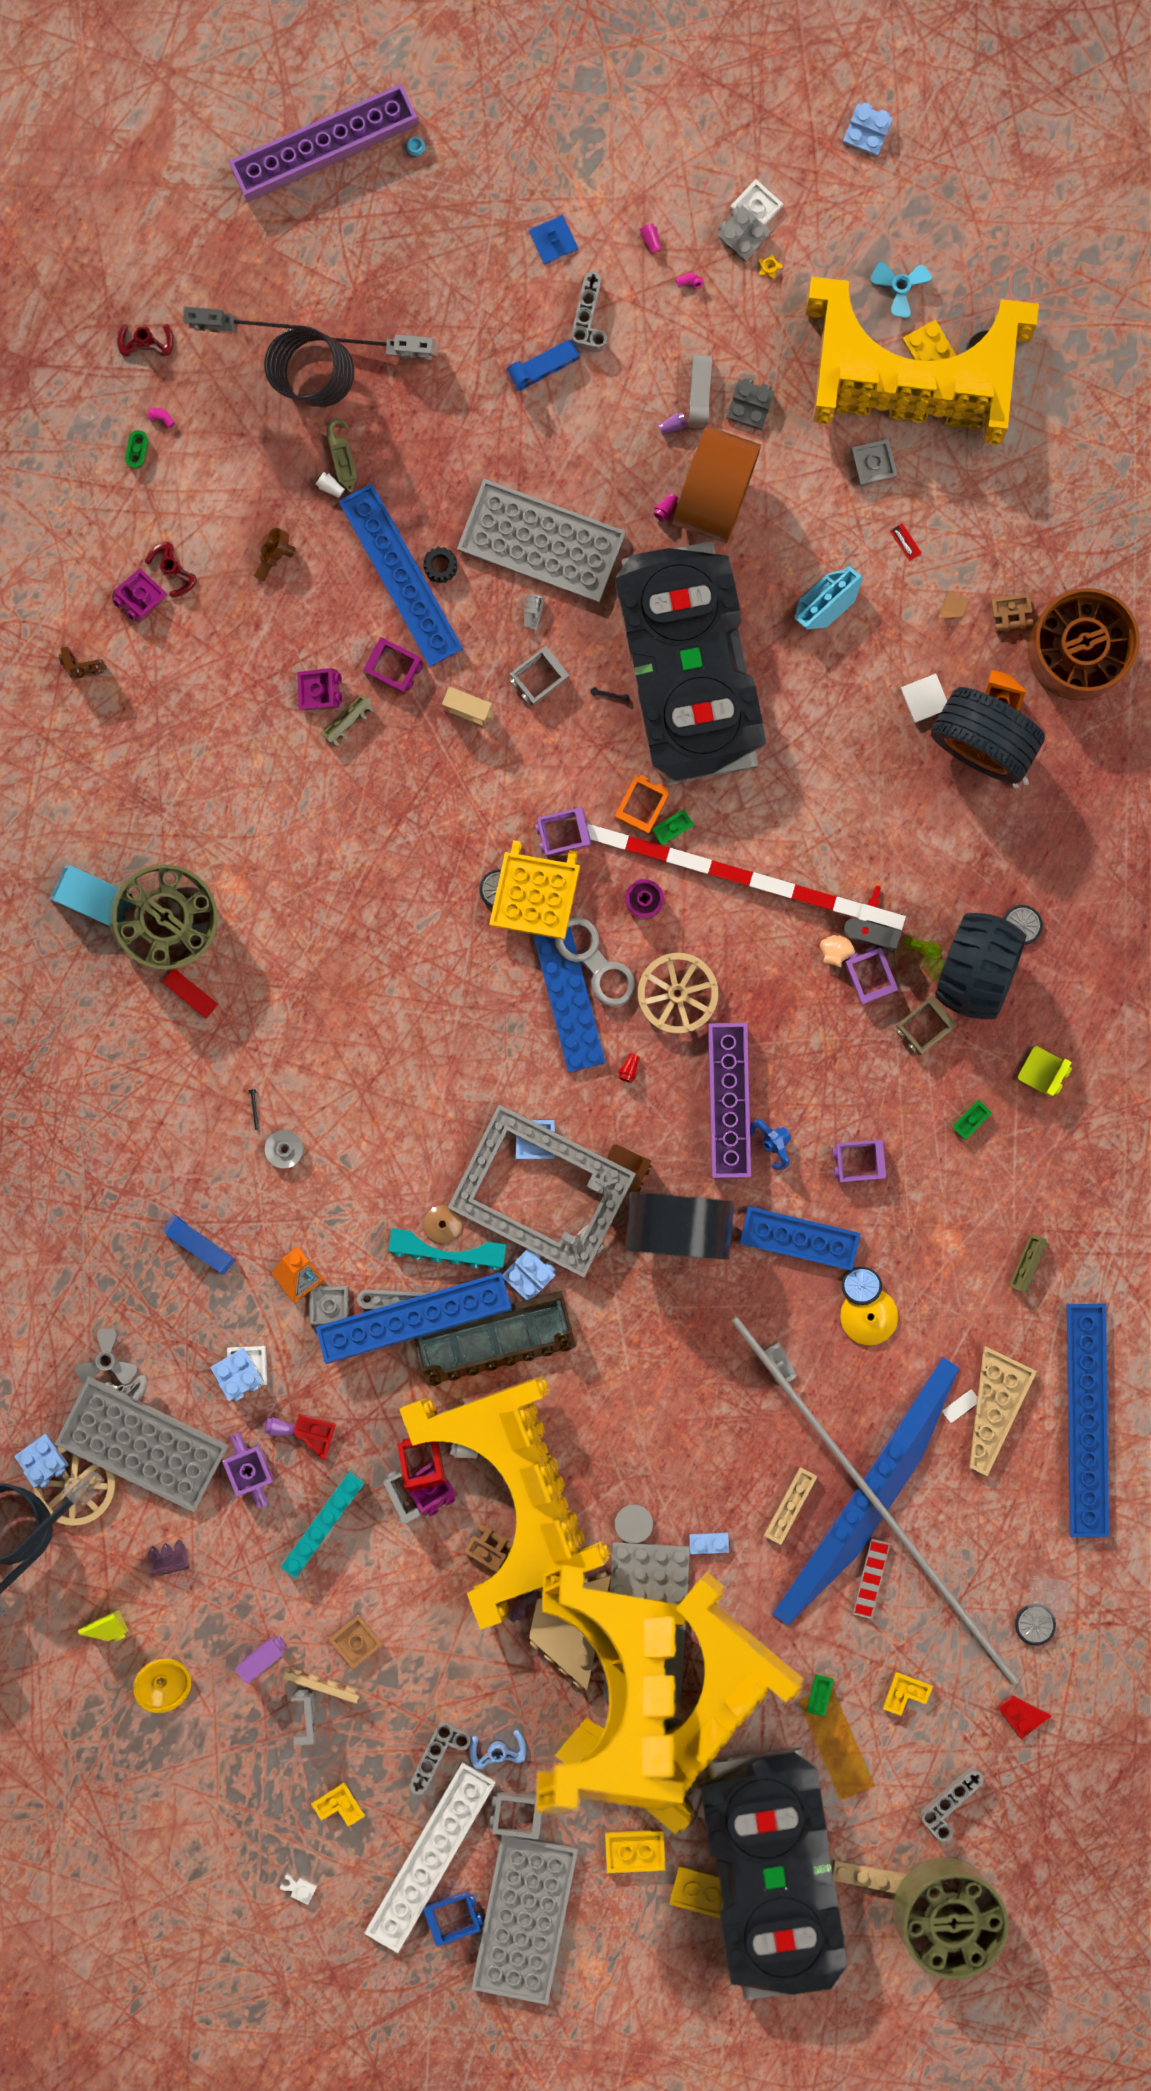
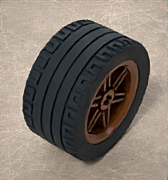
[931,687,1045,784]

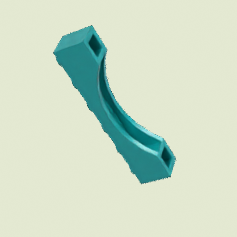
[388,1228,506,1271]
[280,1470,366,1579]

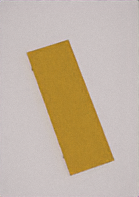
[798,1686,875,1801]

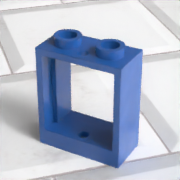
[423,1890,483,1947]

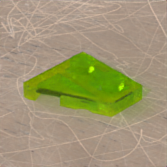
[903,936,943,960]

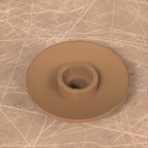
[424,1205,462,1243]

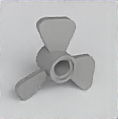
[75,1329,138,1384]

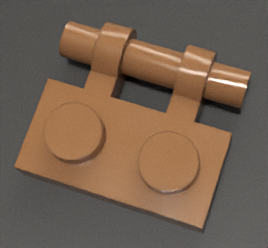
[991,594,1033,632]
[463,1523,513,1572]

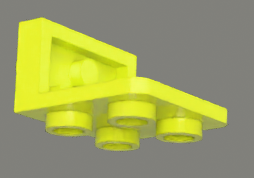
[1018,1046,1072,1097]

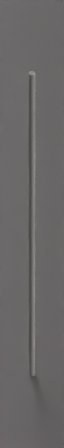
[731,1317,1019,1686]

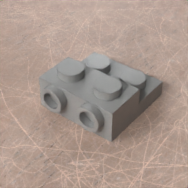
[717,205,772,261]

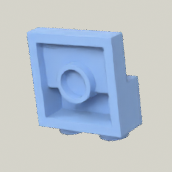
[842,103,893,157]
[502,1249,556,1300]
[210,1348,264,1402]
[14,1433,69,1489]

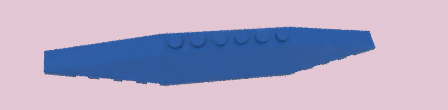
[772,1357,959,1625]

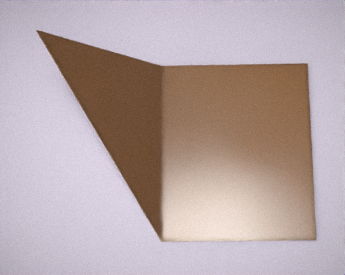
[939,591,969,618]

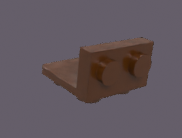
[59,647,107,679]
[607,1144,652,1193]

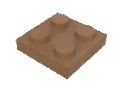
[328,1614,383,1669]

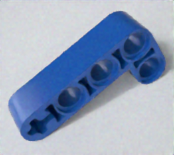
[506,340,581,392]
[162,1214,236,1275]

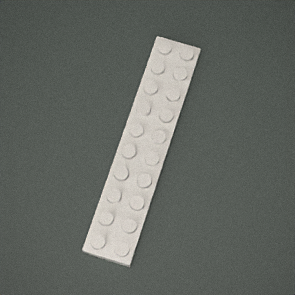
[364,1762,496,1953]

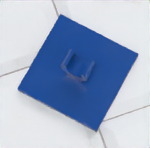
[529,215,578,264]

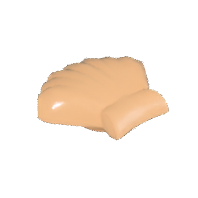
[820,935,855,967]

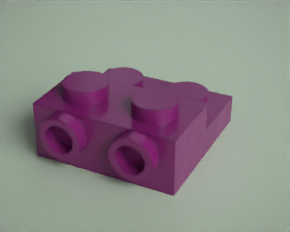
[112,568,167,623]
[297,668,343,711]
[403,1461,458,1516]

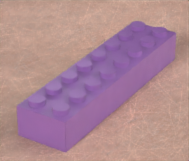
[708,1023,751,1178]

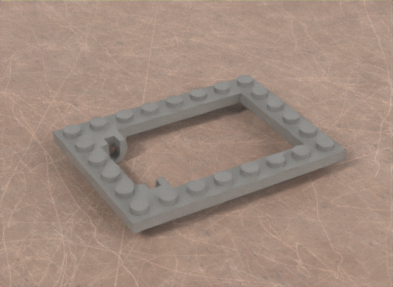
[448,1104,636,1277]

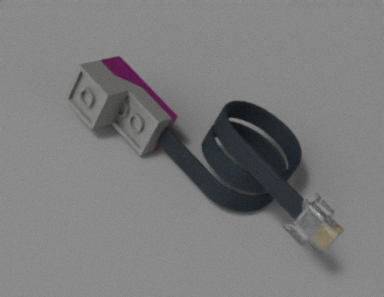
[0,1471,104,1617]

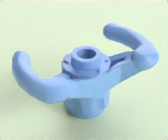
[469,1730,527,1770]

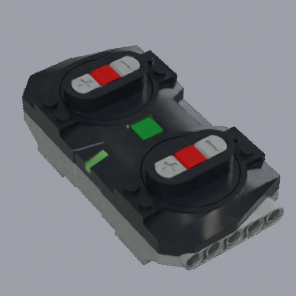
[615,542,766,785]
[699,1748,848,1999]

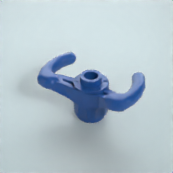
[750,1120,791,1170]

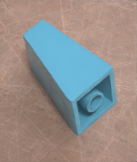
[50,865,133,927]

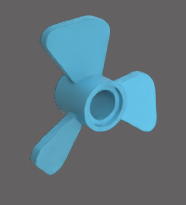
[870,262,932,318]

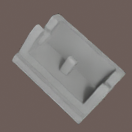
[763,1342,797,1387]

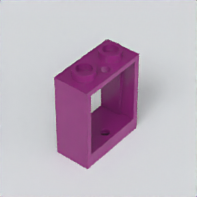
[363,637,423,694]

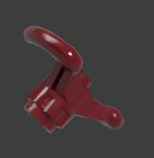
[117,324,174,357]
[145,542,197,598]

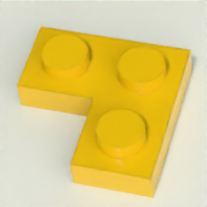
[883,1672,933,1716]
[311,1782,365,1827]

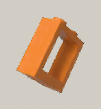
[615,775,670,836]

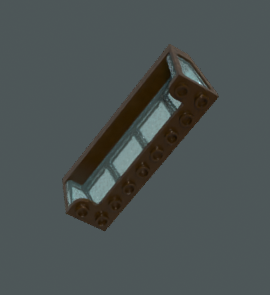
[414,1291,576,1386]

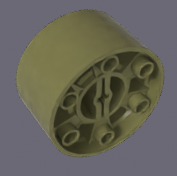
[109,865,218,969]
[893,1858,1009,1980]

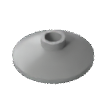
[265,1130,303,1168]

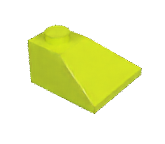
[78,1610,129,1642]

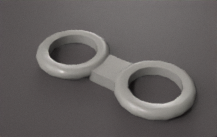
[555,917,636,1007]

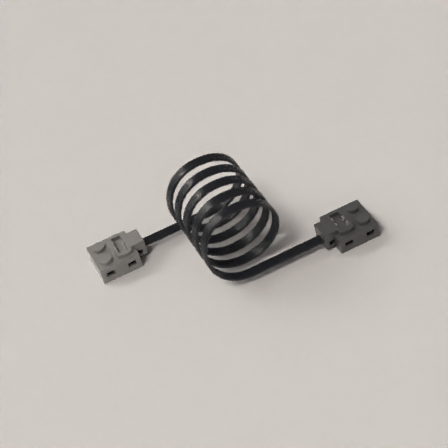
[183,306,439,407]

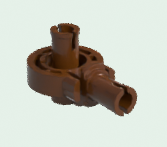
[254,528,296,582]

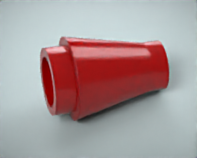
[618,1053,640,1083]

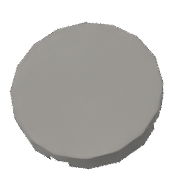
[615,1504,653,1543]

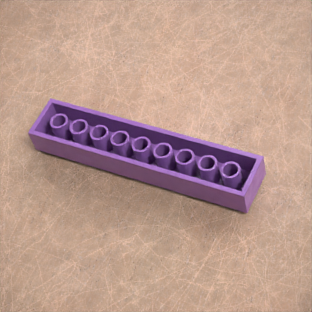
[229,83,418,202]

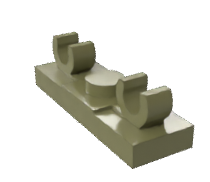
[321,694,374,746]
[1009,1234,1050,1293]

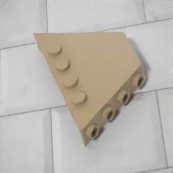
[529,1572,611,1690]

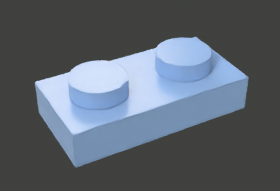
[689,1532,729,1554]

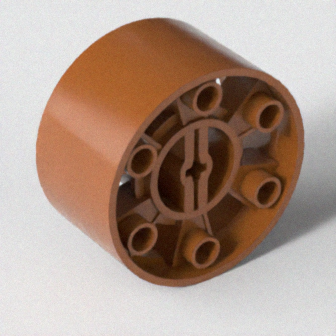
[673,426,761,544]
[1028,588,1140,701]

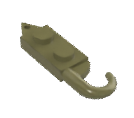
[327,419,358,493]

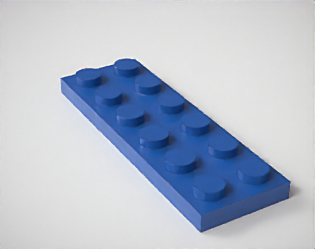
[739,1206,861,1271]

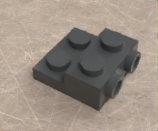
[726,378,775,431]

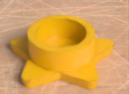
[758,254,782,279]

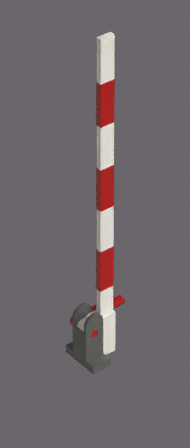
[587,824,906,953]

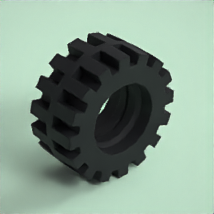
[423,547,458,583]

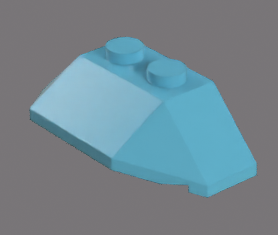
[794,567,863,630]

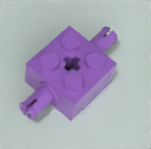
[222,1432,275,1509]

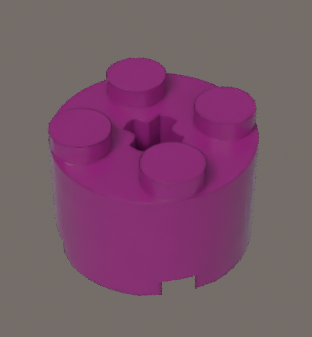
[625,879,664,920]

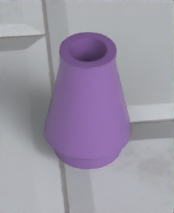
[658,412,688,435]
[264,1417,294,1436]

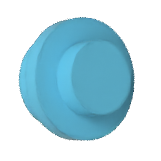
[406,137,425,156]

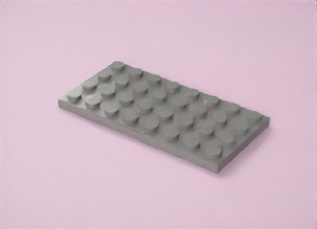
[457,479,626,603]
[54,1376,228,1512]
[603,1542,690,1703]
[471,1835,578,2005]

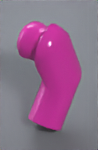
[675,273,704,289]
[147,407,175,428]

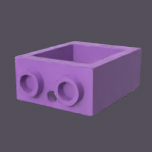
[535,807,592,858]
[844,946,898,1005]
[832,1140,886,1182]
[235,1634,286,1684]

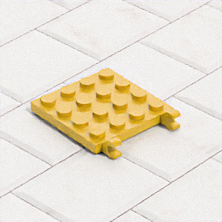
[489,840,580,940]

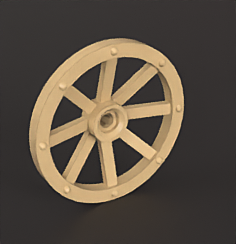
[637,953,718,1034]
[34,1447,116,1525]

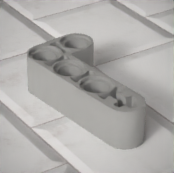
[572,271,607,352]
[688,355,712,429]
[410,1721,471,1795]
[920,1767,983,1842]

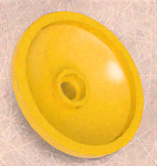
[840,1291,898,1345]
[133,1659,191,1713]

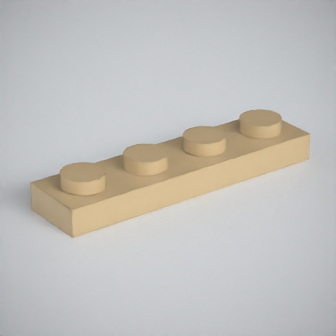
[764,1467,818,1545]
[283,1667,360,1704]

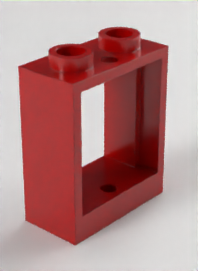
[397,1438,447,1492]

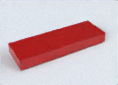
[162,969,219,1019]

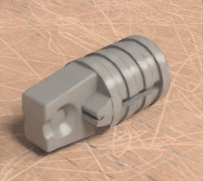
[524,594,545,630]

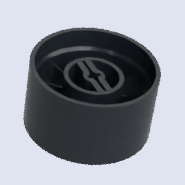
[625,1192,735,1260]

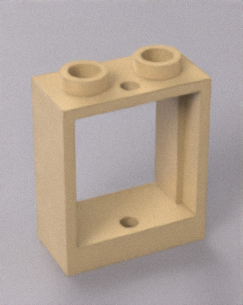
[442,687,495,727]

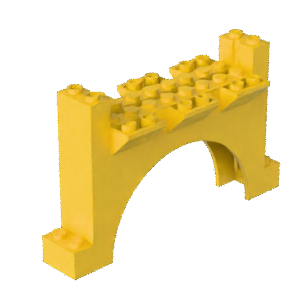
[805,277,1039,445]
[399,1376,610,1630]
[536,1565,686,1815]
[555,1572,803,1835]

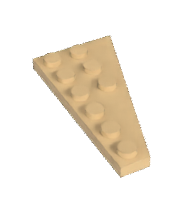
[969,1346,1037,1476]

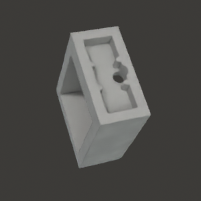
[509,646,570,706]
[489,1791,542,1840]

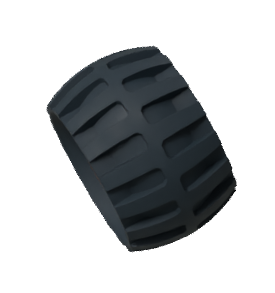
[935,913,1027,1020]

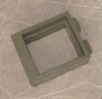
[896,996,957,1055]

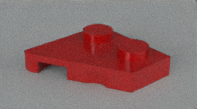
[293,1413,336,1460]
[997,1695,1051,1739]

